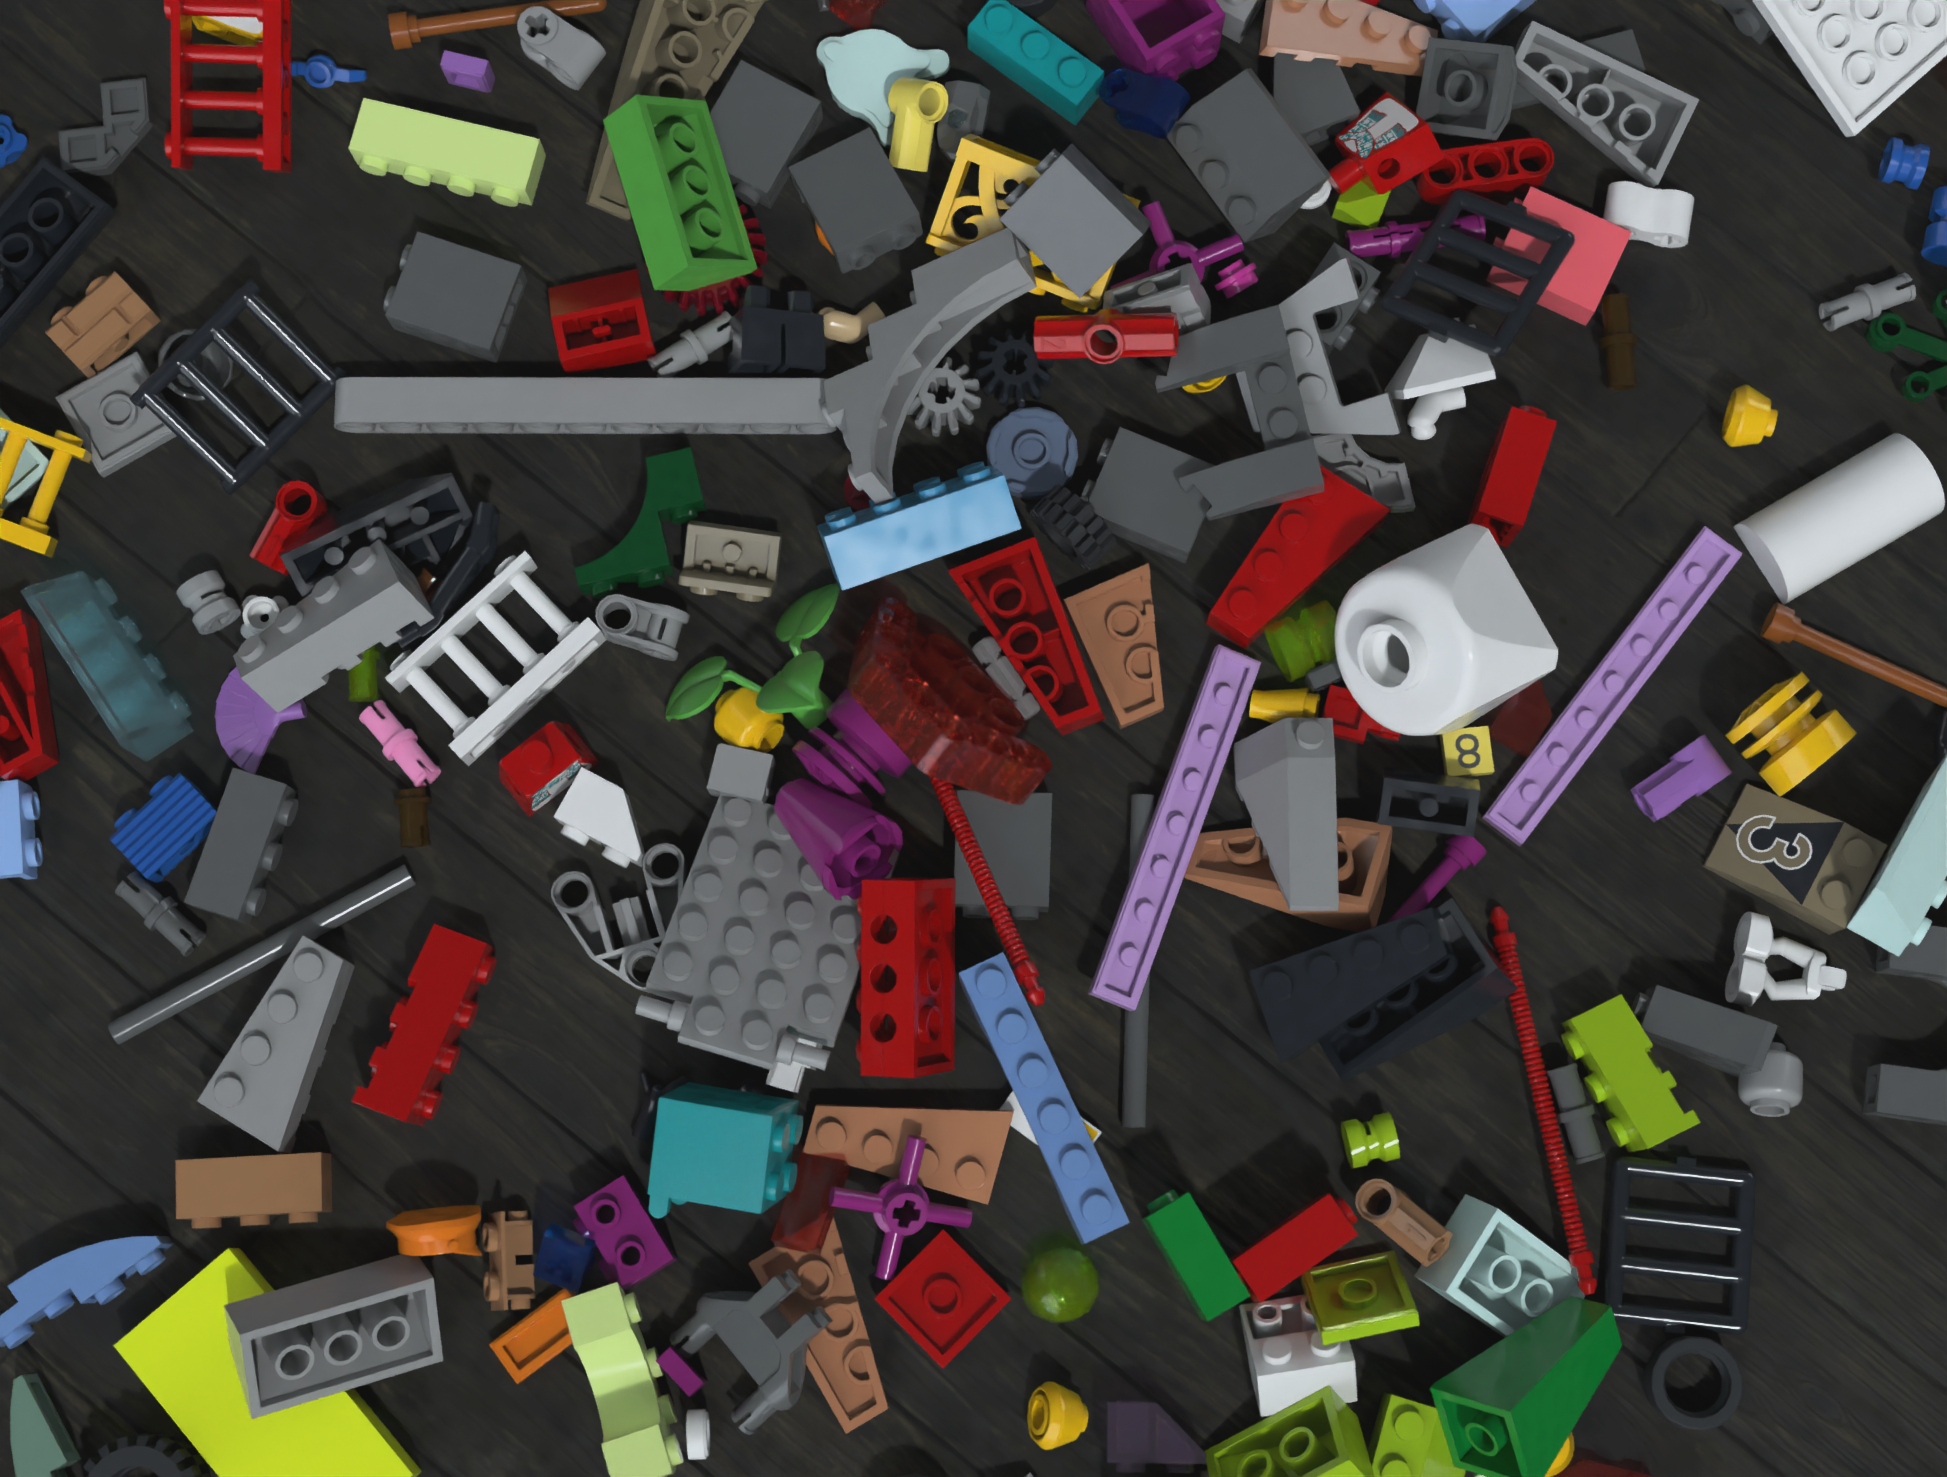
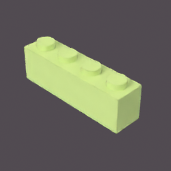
[349,98,546,207]

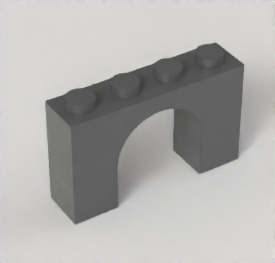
[1863,926,1947,1126]

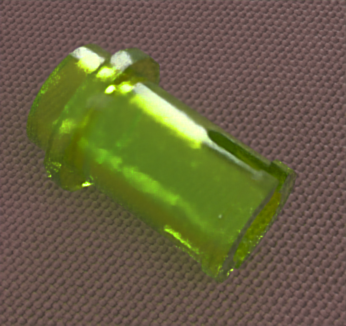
[348,645,380,702]

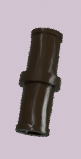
[1600,294,1638,391]

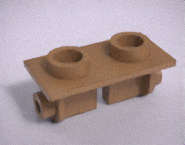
[482,1211,535,1311]

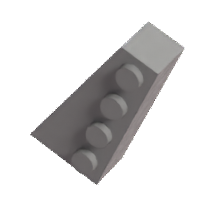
[233,539,434,713]

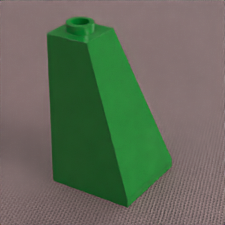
[1430,1296,1622,1477]

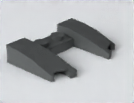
[1155,305,1324,521]

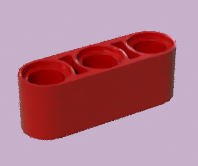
[1416,138,1554,205]

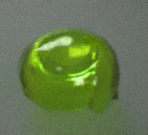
[1022,1248,1100,1324]

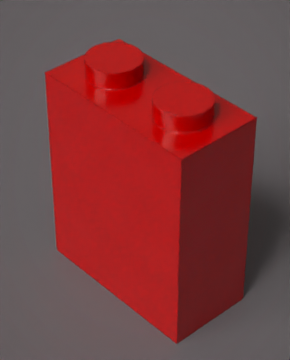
[1466,406,1557,548]
[1229,1193,1358,1303]

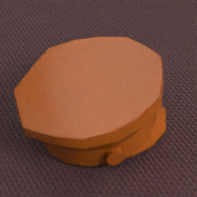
[386,1205,482,1256]

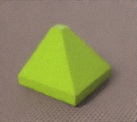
[1332,181,1391,230]

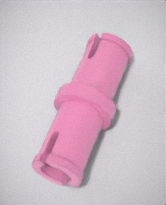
[359,700,441,788]

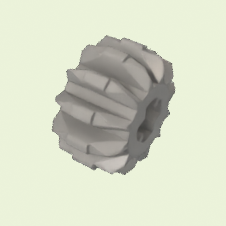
[907,357,981,437]

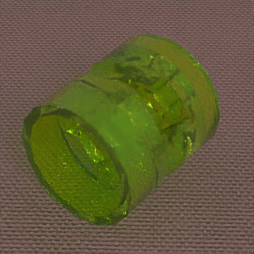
[1264,600,1337,682]

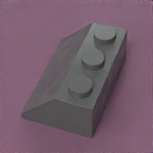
[1165,68,1331,243]

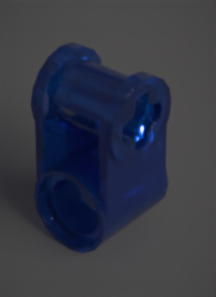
[1099,69,1190,139]

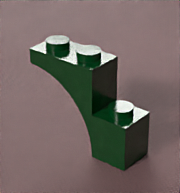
[574,447,707,599]

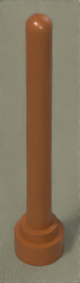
[388,0,607,50]
[1760,602,1947,708]

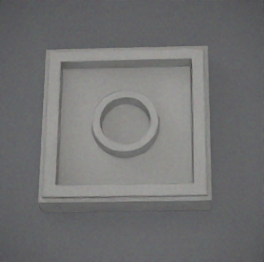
[56,352,176,478]

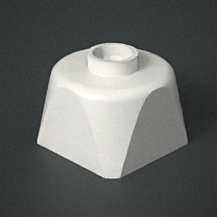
[1334,523,1558,736]

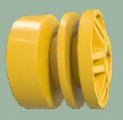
[1725,672,1856,797]

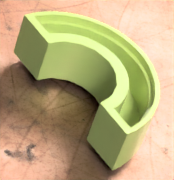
[561,1282,683,1477]

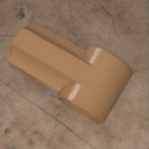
[1355,1179,1453,1267]

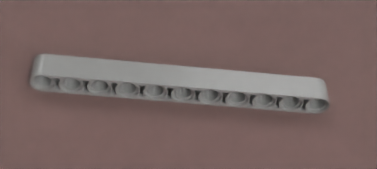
[334,377,837,434]

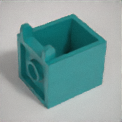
[647,1082,803,1218]

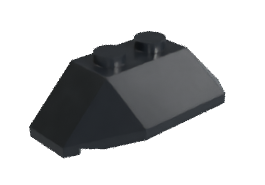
[280,473,473,597]

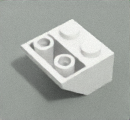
[1239,1295,1357,1417]

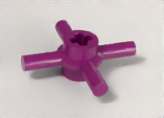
[1110,201,1244,289]
[829,1135,972,1280]

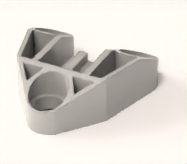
[551,843,688,992]

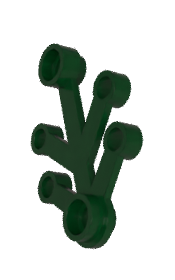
[1865,289,1947,412]

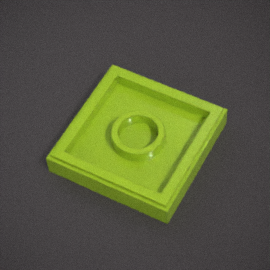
[1300,1251,1420,1346]

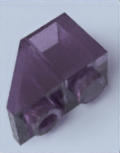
[1105,1400,1206,1473]

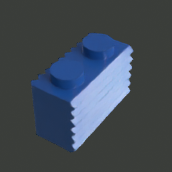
[109,772,218,883]

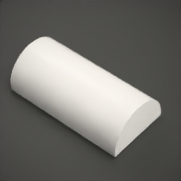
[1733,433,1945,605]

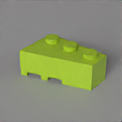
[1561,994,1701,1152]

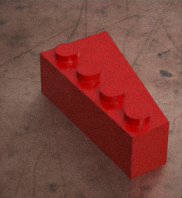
[1206,465,1391,649]
[948,537,1106,736]
[351,924,497,1127]

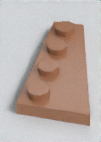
[1259,0,1438,77]
[803,1104,1014,1205]
[748,1213,889,1434]

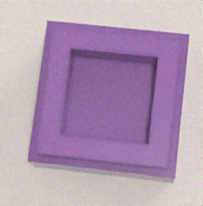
[440,50,495,93]

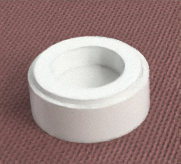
[686,1409,710,1460]

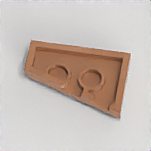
[1063,563,1164,729]

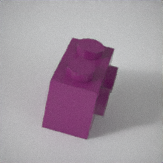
[573,1175,678,1290]

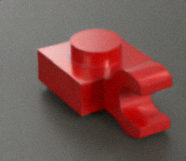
[1322,685,1401,744]

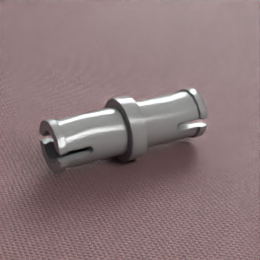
[1819,272,1916,331]
[648,311,733,378]

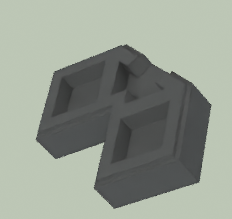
[59,78,153,179]

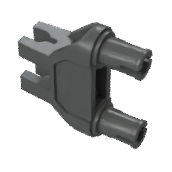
[670,1269,833,1435]

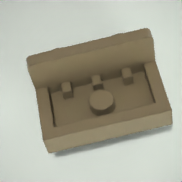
[679,520,782,602]

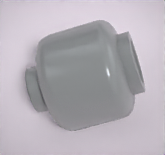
[1738,1042,1803,1117]

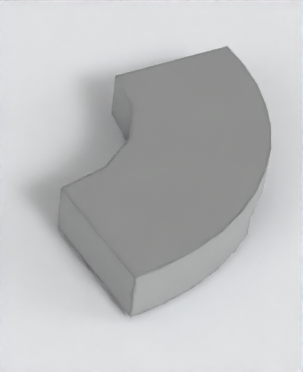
[1311,434,1415,513]

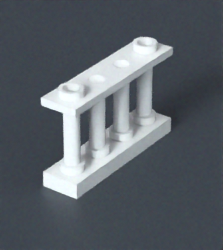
[385,551,606,766]

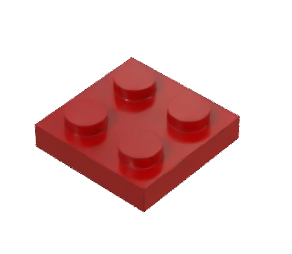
[874,1229,1012,1369]

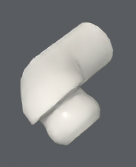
[1408,387,1466,440]

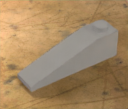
[1234,718,1339,911]

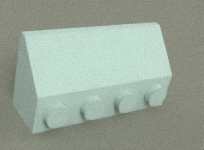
[1846,753,1947,957]

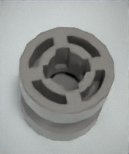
[176,570,241,635]

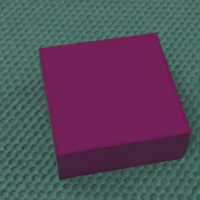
[656,1346,708,1397]

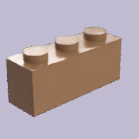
[176,1152,332,1229]

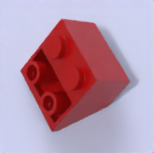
[548,269,657,377]

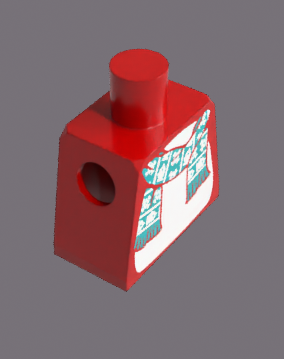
[1328,92,1445,195]
[498,721,599,817]

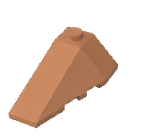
[1184,818,1393,932]

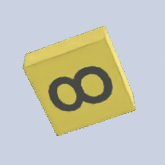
[1439,726,1495,777]

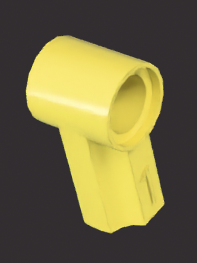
[888,77,948,172]

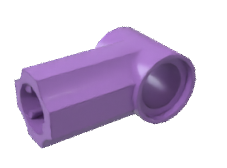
[1630,734,1732,822]

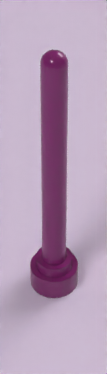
[1386,834,1487,923]

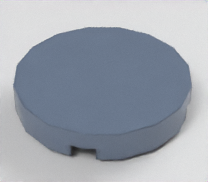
[986,407,1078,500]

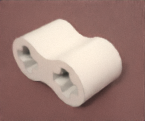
[1603,181,1694,248]

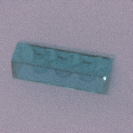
[20,570,194,762]

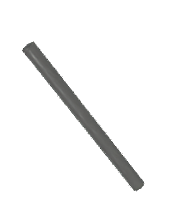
[1122,794,1155,1128]
[107,864,416,1044]

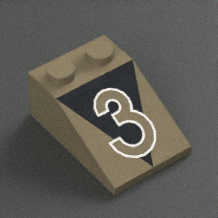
[1703,784,1887,935]

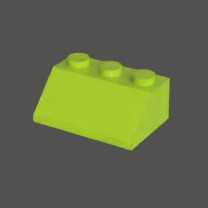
[1368,1392,1466,1477]

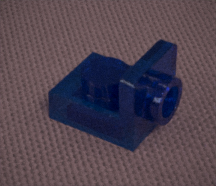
[533,1223,596,1294]

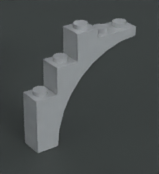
[822,227,1037,505]

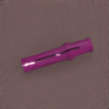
[1344,214,1486,258]

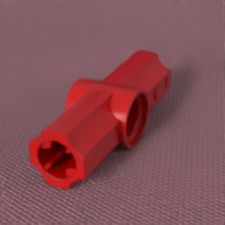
[1033,308,1179,364]

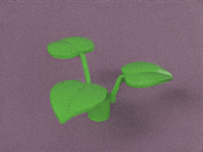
[665,583,840,729]

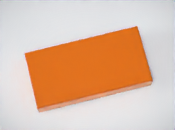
[489,1285,577,1384]

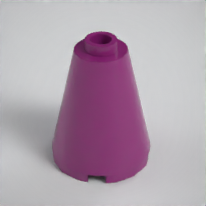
[774,778,903,900]

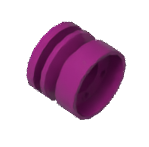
[792,689,919,809]

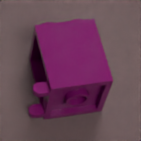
[1086,0,1225,95]

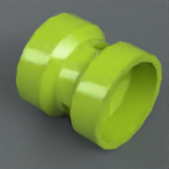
[1341,1112,1400,1169]

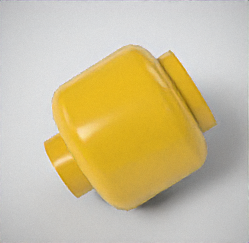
[714,687,784,753]

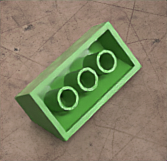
[603,94,758,291]

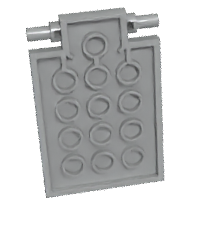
[635,795,901,1071]

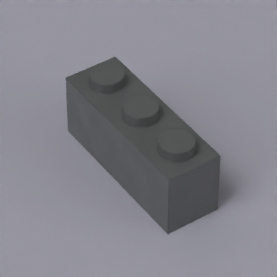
[184,768,298,925]

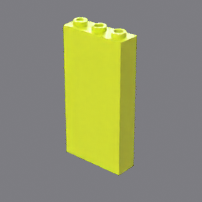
[114,1248,422,1477]

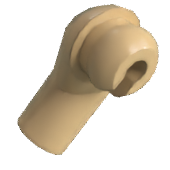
[817,302,886,344]

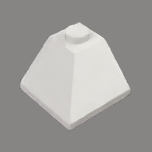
[1384,318,1496,399]

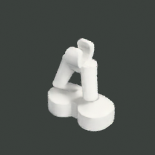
[1725,911,1847,1007]

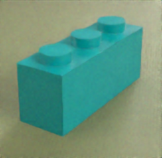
[967,0,1104,126]

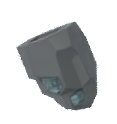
[937,80,990,163]

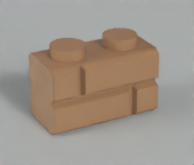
[45,271,161,378]

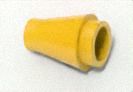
[1249,688,1320,724]

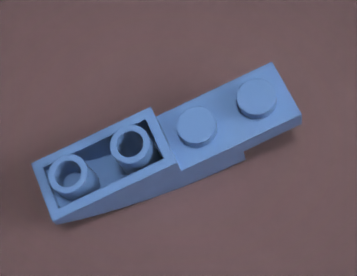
[0,1236,174,1349]

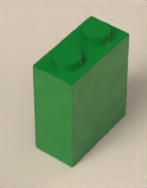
[1142,1189,1250,1322]

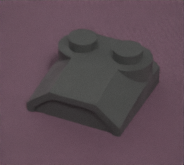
[1416,37,1518,140]

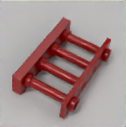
[164,0,292,173]

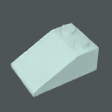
[1415,1194,1585,1338]

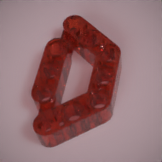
[848,597,1052,805]

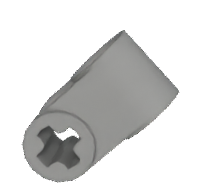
[517,6,606,90]
[595,594,690,661]

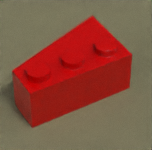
[0,609,60,782]

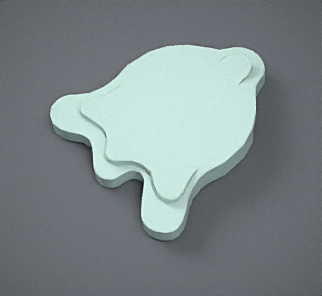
[817,29,949,149]

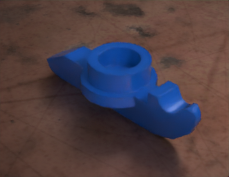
[292,54,367,88]

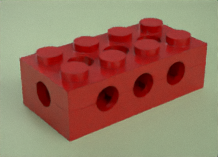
[856,877,956,1078]

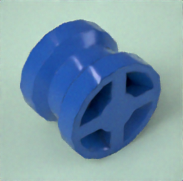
[1878,137,1930,190]

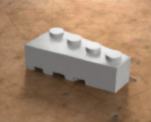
[1514,20,1699,188]
[197,935,355,1154]

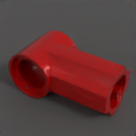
[249,480,327,576]

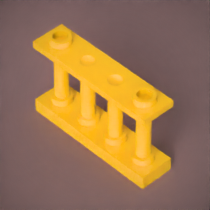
[0,417,92,558]

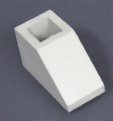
[553,767,645,868]

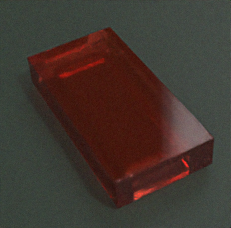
[771,1152,850,1255]

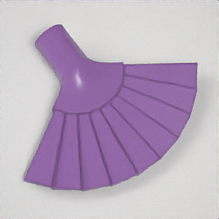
[214,666,307,774]

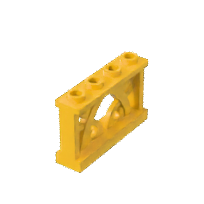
[926,133,1140,312]

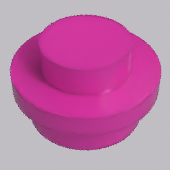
[1214,259,1259,299]

